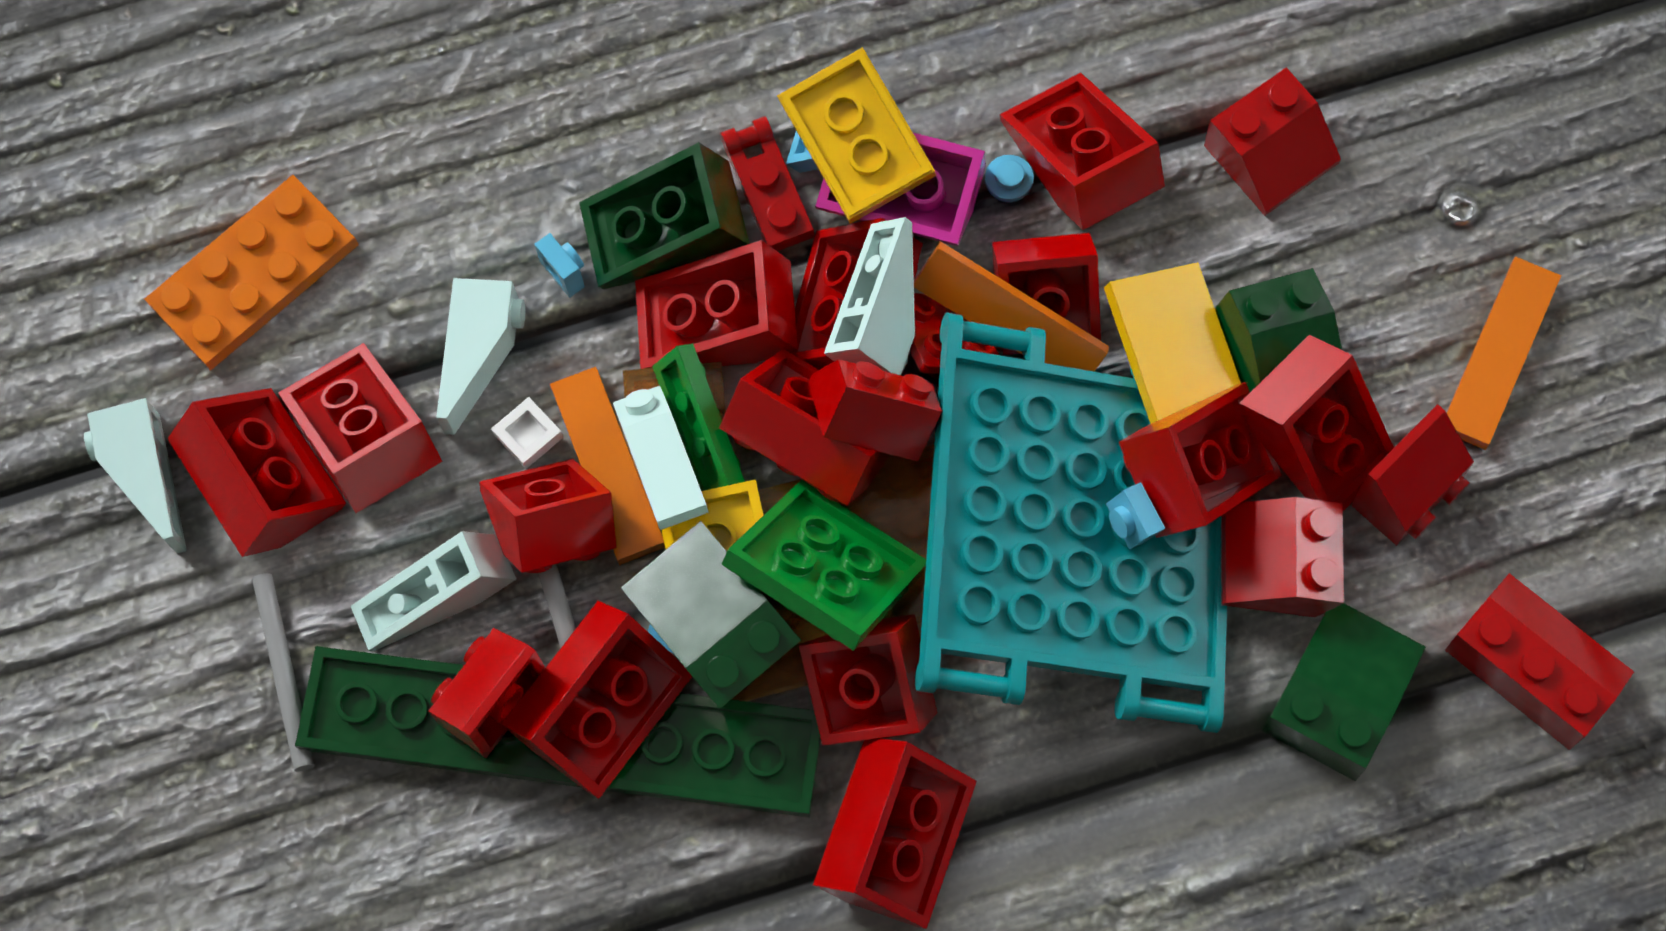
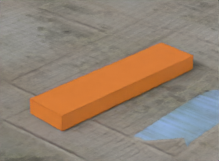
[914,241,1109,372]
[1446,256,1562,450]
[550,366,665,565]

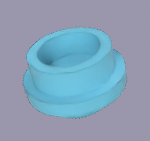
[985,155,1034,202]

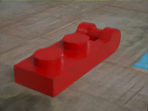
[720,116,814,251]

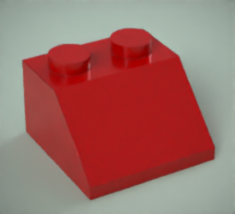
[1204,67,1341,216]
[992,233,1101,355]
[809,359,942,461]
[1351,404,1474,546]
[479,459,617,573]
[1221,497,1344,618]
[799,614,938,746]
[428,628,545,758]

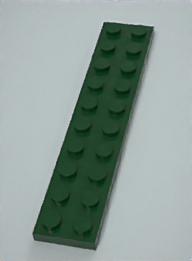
[295,646,821,818]

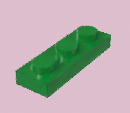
[652,343,745,491]

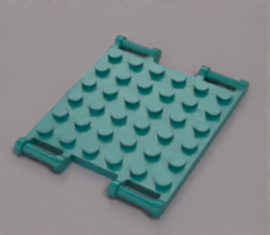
[915,312,1227,733]

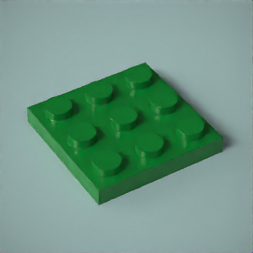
[721,480,926,651]

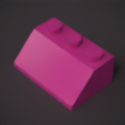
[815,132,986,246]

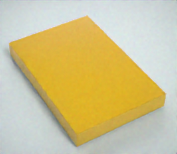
[777,47,936,224]
[1104,262,1241,424]

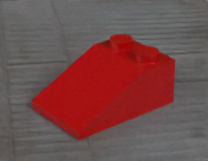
[1000,72,1165,230]
[635,240,798,373]
[1240,335,1394,511]
[278,343,443,513]
[1119,382,1282,538]

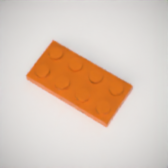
[144,175,359,371]

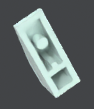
[824,217,915,375]
[436,278,525,435]
[613,386,709,530]
[84,398,187,553]
[351,531,516,651]

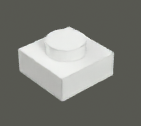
[491,397,564,469]

